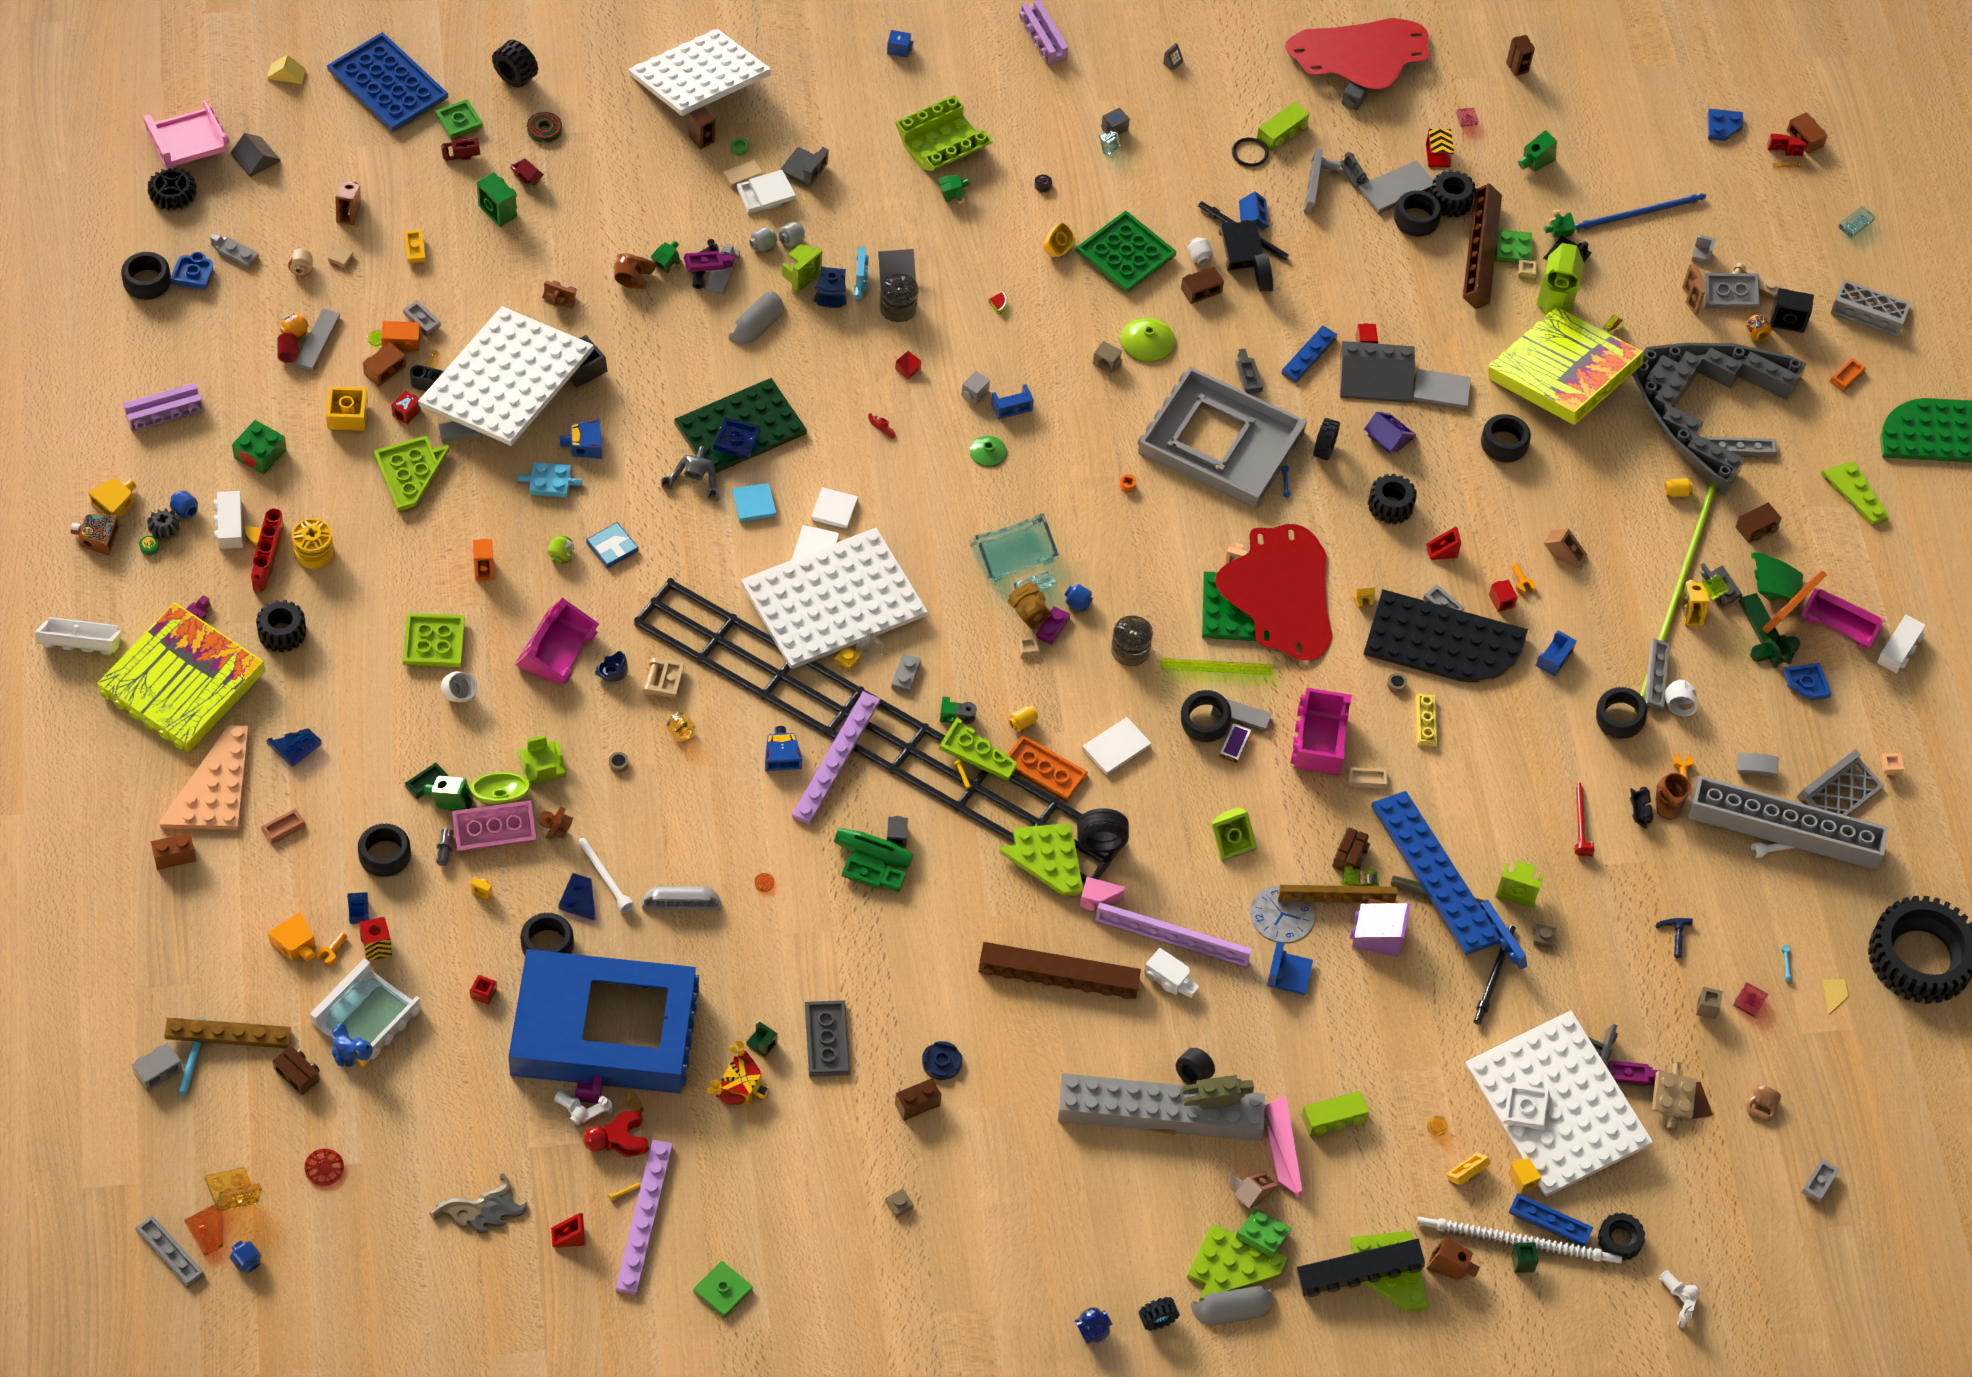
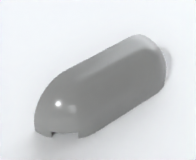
[729,291,784,344]
[642,886,722,910]
[1191,1286,1273,1325]

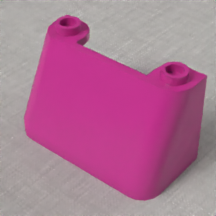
[515,597,599,685]

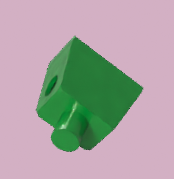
[1518,130,1557,171]
[424,776,474,811]

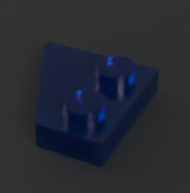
[267,728,322,767]
[558,873,595,920]

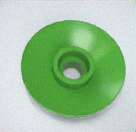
[970,436,1007,467]

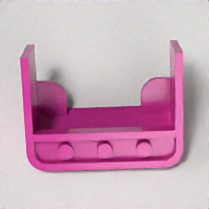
[1801,588,1886,649]

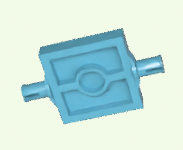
[854,247,869,299]
[518,462,582,498]

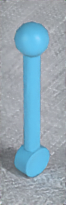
[1781,945,1792,982]

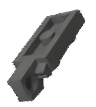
[1236,348,1263,394]

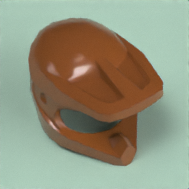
[614,253,656,289]
[1655,773,1691,819]

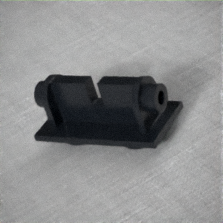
[1630,787,1654,829]

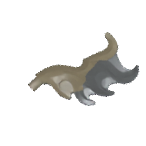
[429,1173,527,1233]

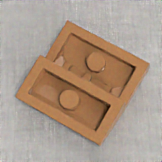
[1682,263,1705,315]

